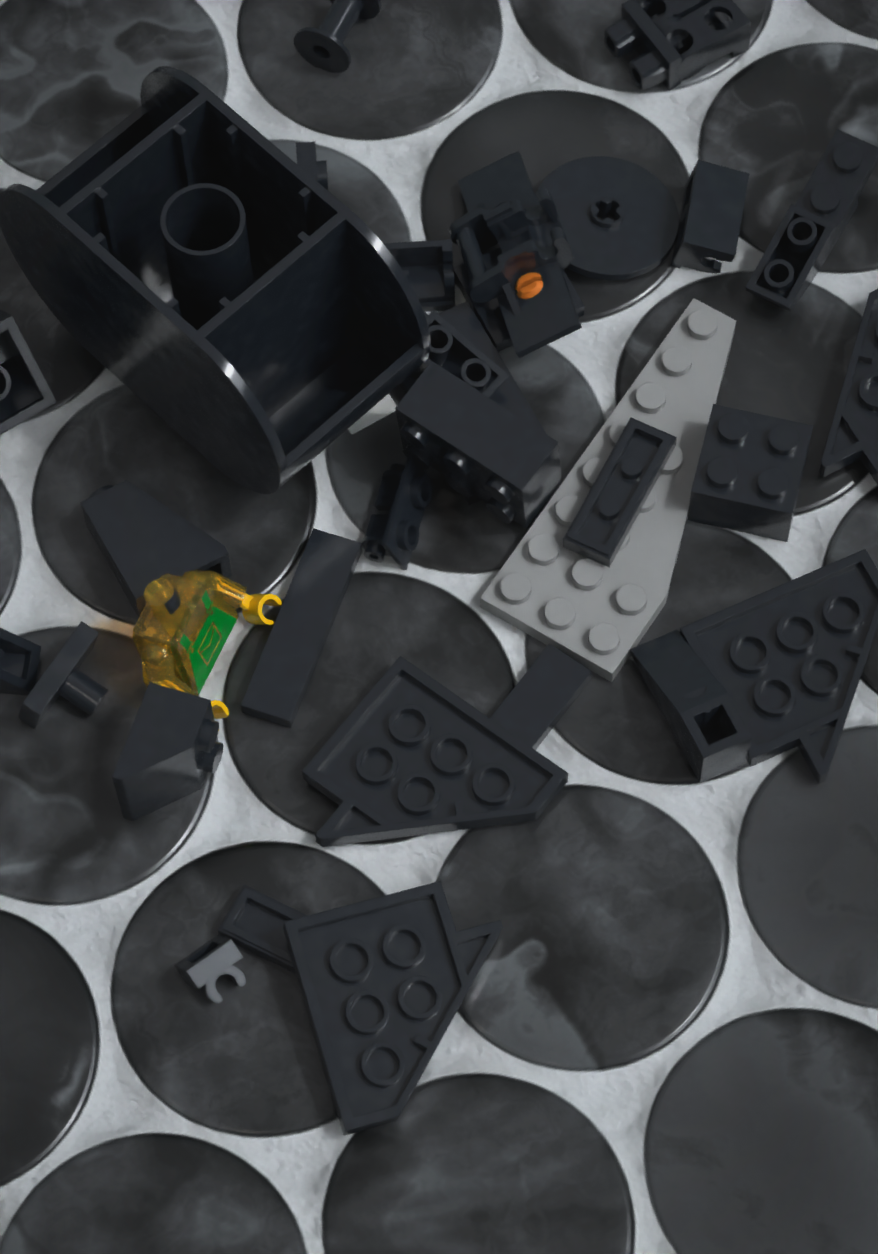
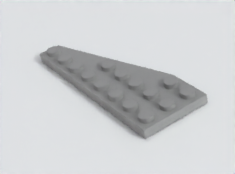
[480,298,736,682]

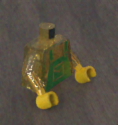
[132,570,282,719]

